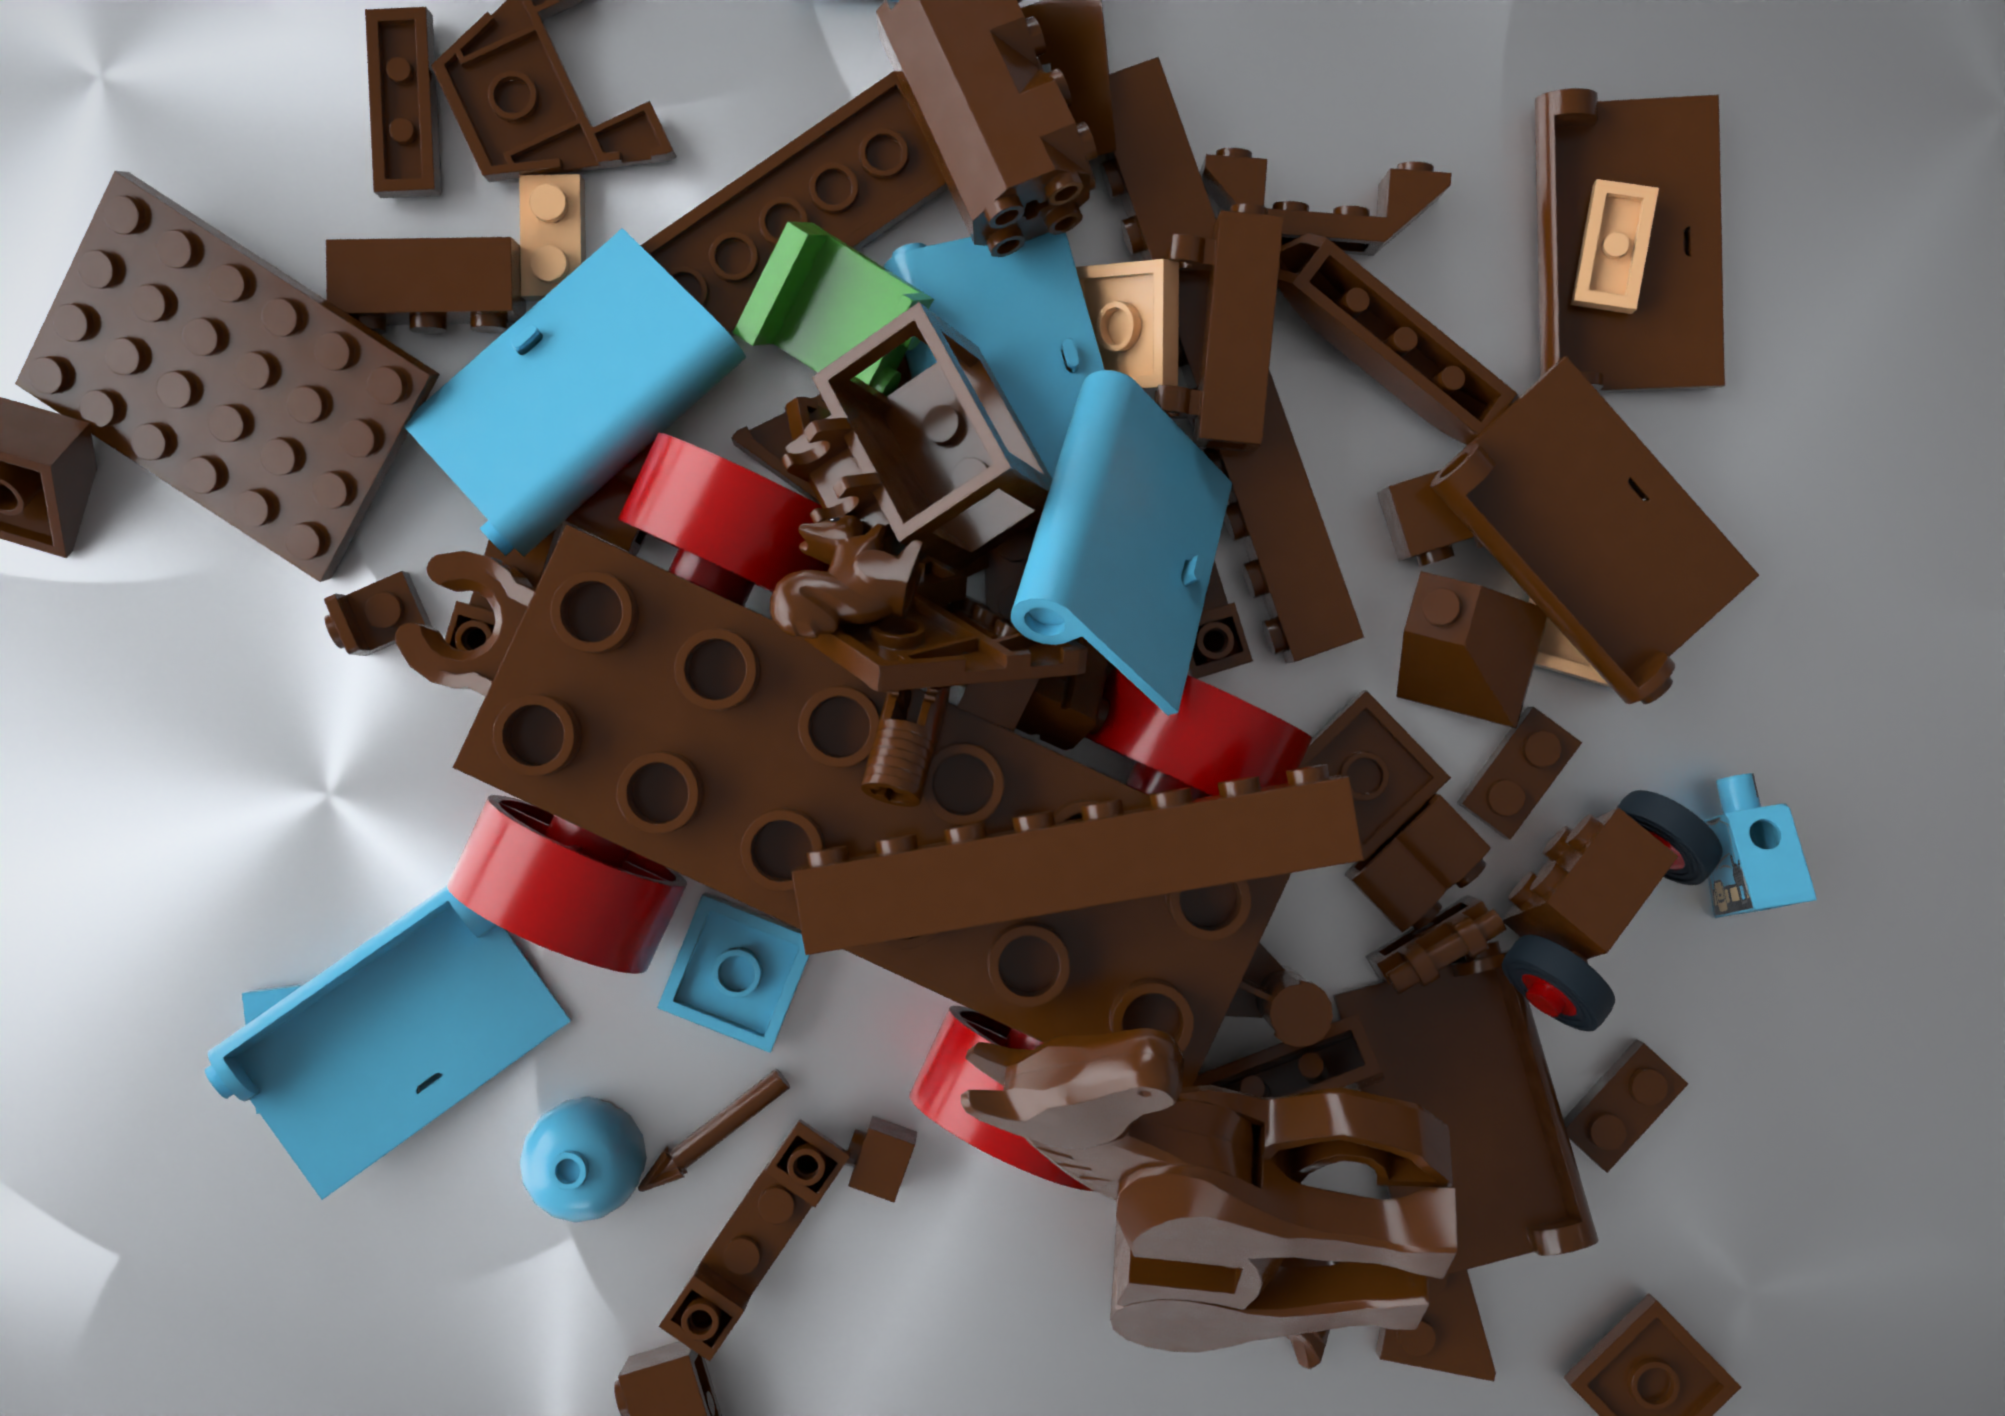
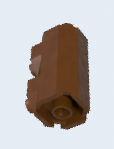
[876,0,1097,257]

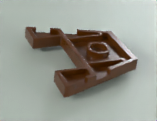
[431,0,677,182]
[803,557,1088,693]

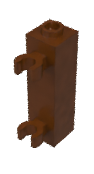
[1154,204,1284,452]

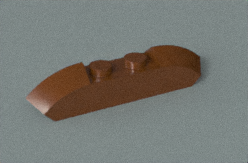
[1277,233,1519,445]

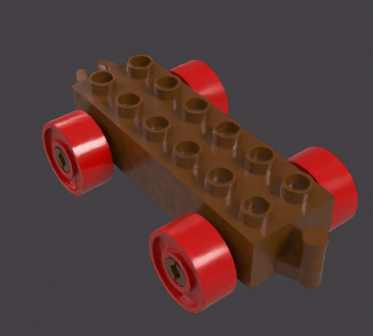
[395,433,1333,1191]

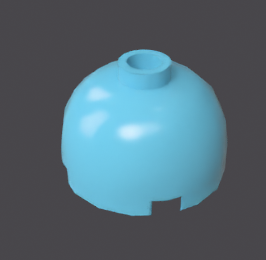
[520,1096,647,1223]

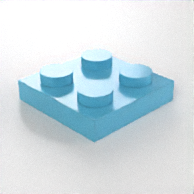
[657,892,810,1053]

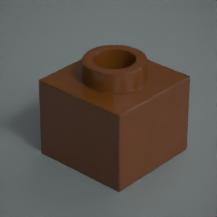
[845,1116,918,1203]

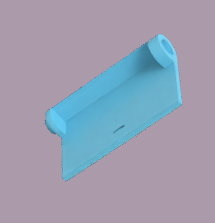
[405,228,746,557]
[883,232,1105,479]
[1011,370,1232,716]
[205,885,572,1200]

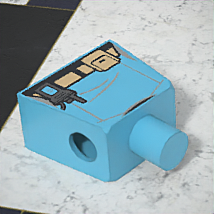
[1704,773,1817,918]

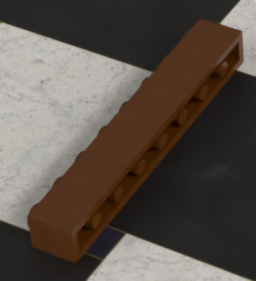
[791,764,1363,955]

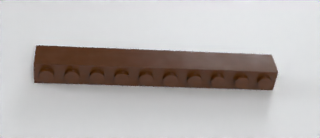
[1100,57,1364,664]

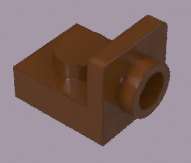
[324,571,432,656]

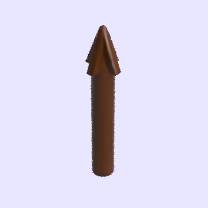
[638,1069,790,1192]

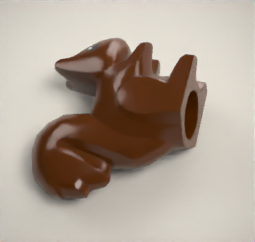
[770,515,924,639]

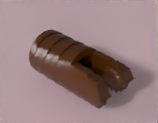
[861,686,951,807]

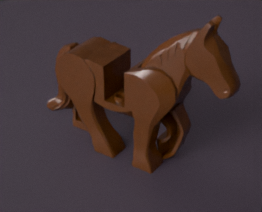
[960,1028,1458,1370]

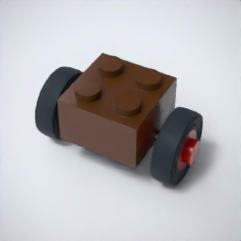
[1502,790,1723,1032]

